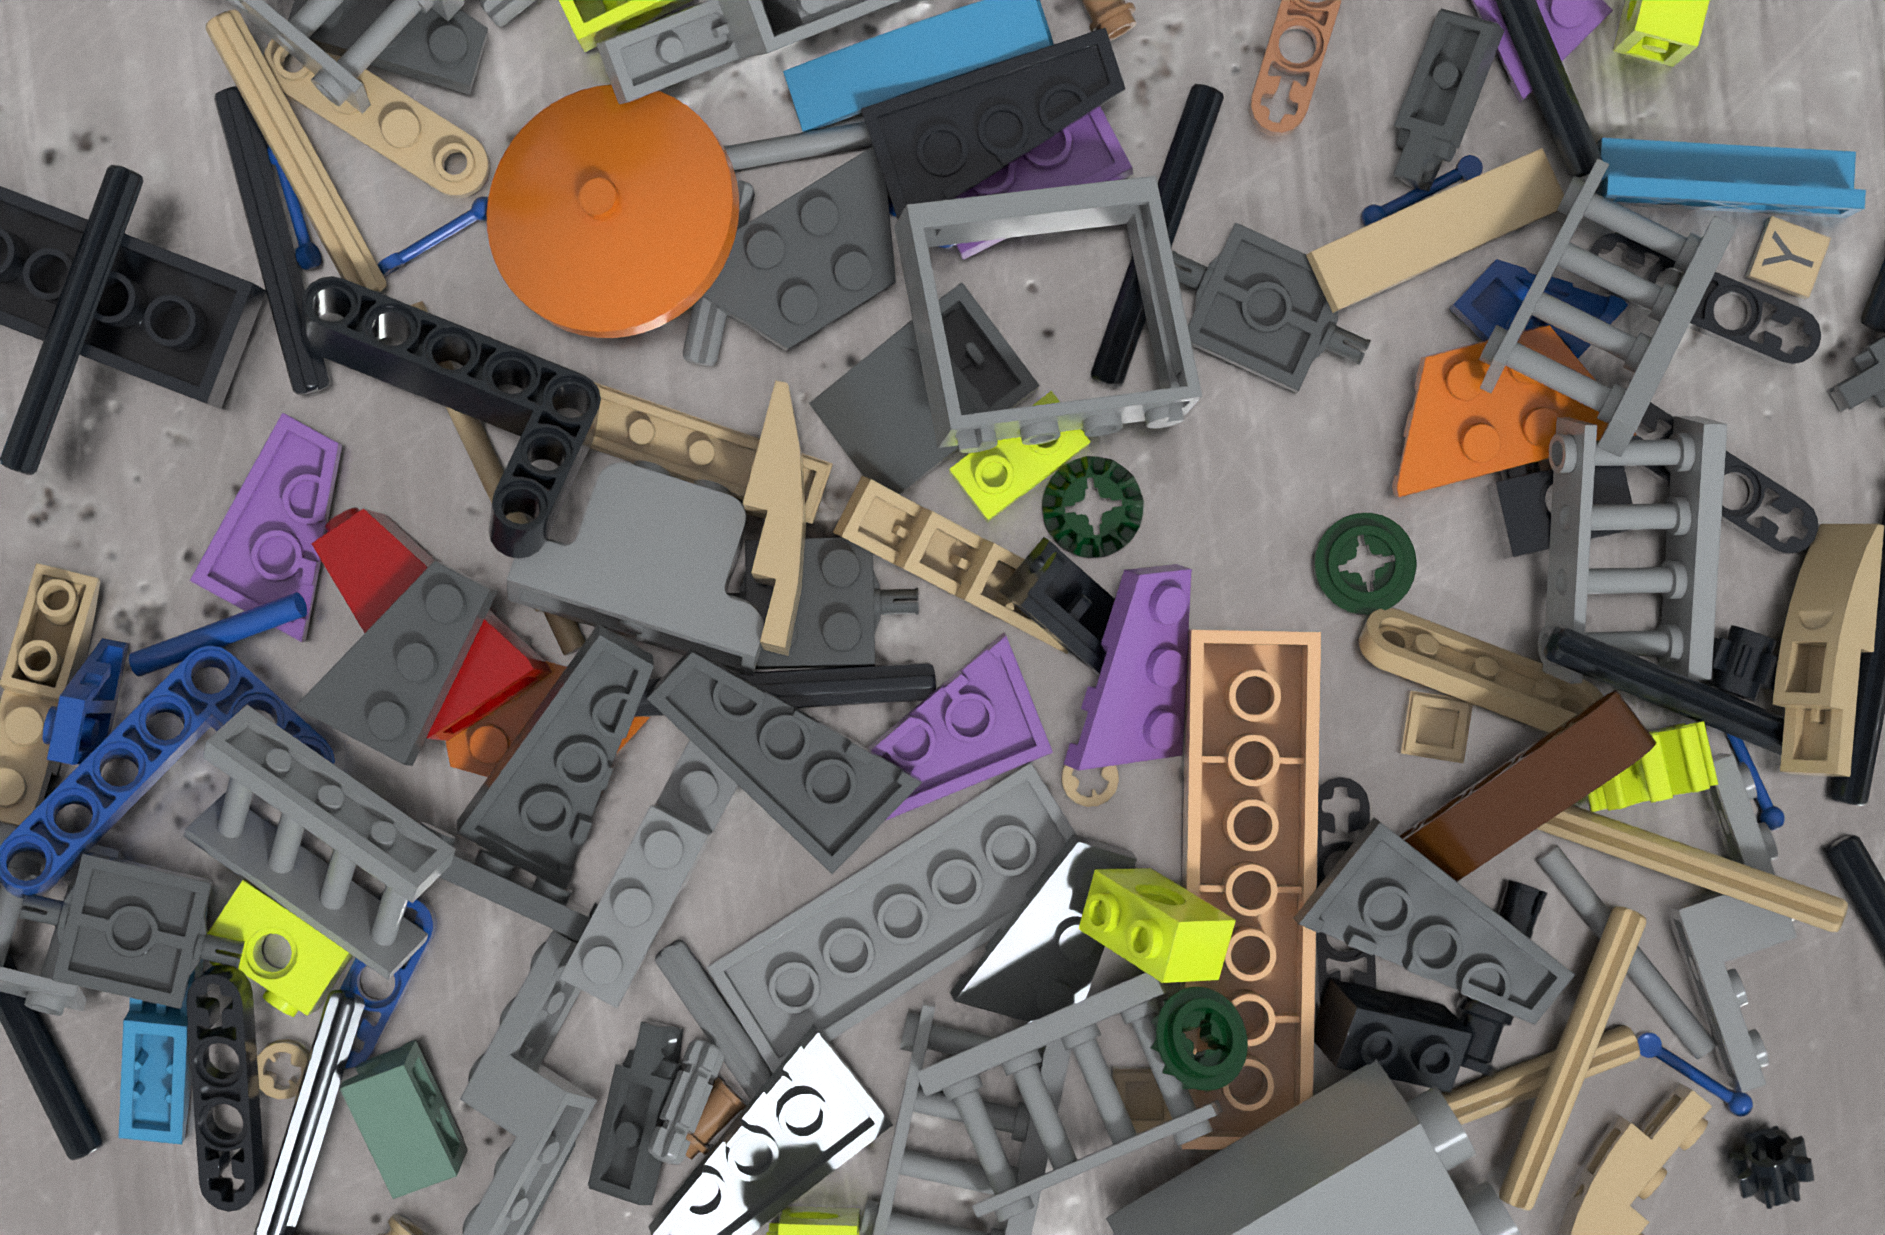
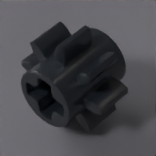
[1709,625,1778,702]
[1730,1126,1814,1209]

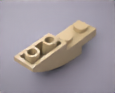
[1772,524,1884,777]
[0,563,100,826]
[1557,1083,1712,1235]

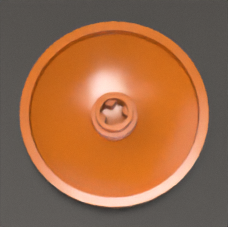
[487,84,739,338]

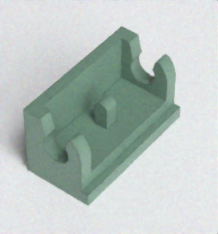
[339,1040,468,1199]

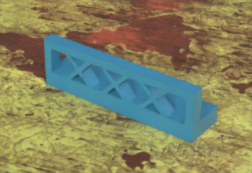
[1596,138,1866,218]

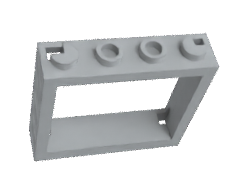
[894,176,1202,453]

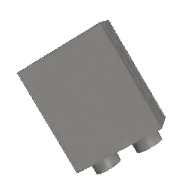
[1106,1059,1521,1235]

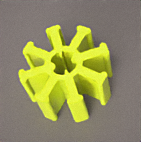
[1587,721,1718,812]

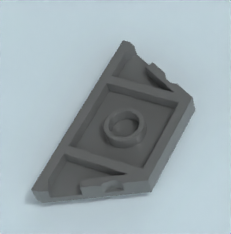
[702,146,896,351]

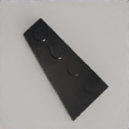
[861,27,1126,220]

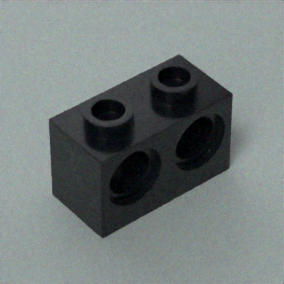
[1314,979,1472,1092]

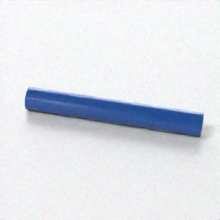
[129,592,307,677]

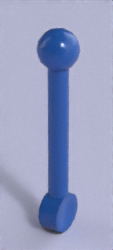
[267,145,322,270]
[1361,155,1483,226]
[377,196,488,276]
[1717,729,1785,831]
[1637,1032,1753,1117]

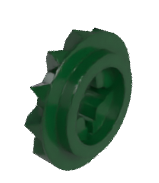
[1042,456,1144,558]
[1314,513,1417,614]
[1150,987,1248,1093]

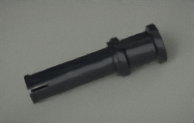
[1456,879,1548,1077]

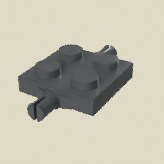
[1172,222,1371,393]
[727,538,919,669]
[19,851,245,1009]

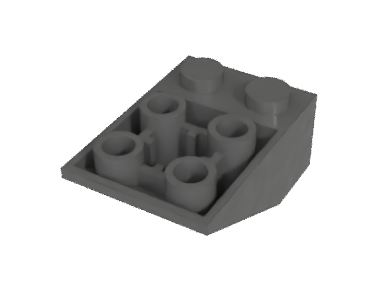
[809,282,1040,494]

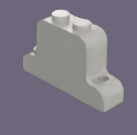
[507,460,764,676]

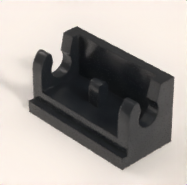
[999,537,1115,676]

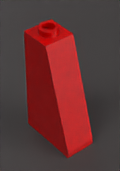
[311,507,552,741]

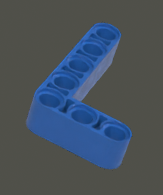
[0,646,335,899]

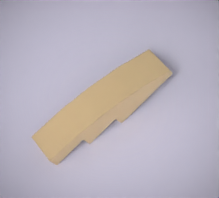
[1306,148,1564,313]
[743,380,806,656]
[833,476,1068,654]

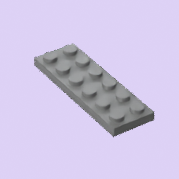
[706,762,1077,1073]

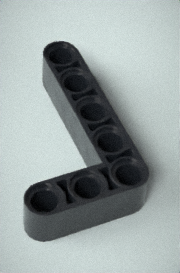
[302,276,601,559]

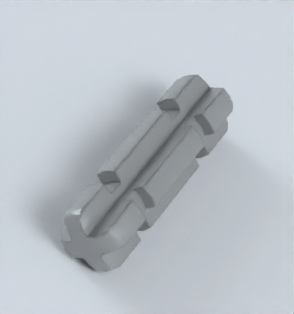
[648,1040,724,1165]

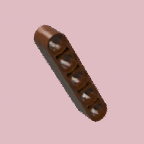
[1399,690,1657,882]

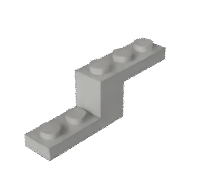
[596,0,901,104]
[560,740,738,1008]
[1667,753,1797,1093]
[460,930,597,1235]

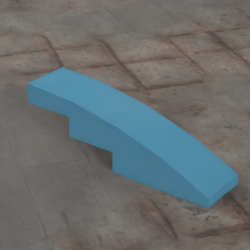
[783,0,1054,132]
[118,903,208,1145]

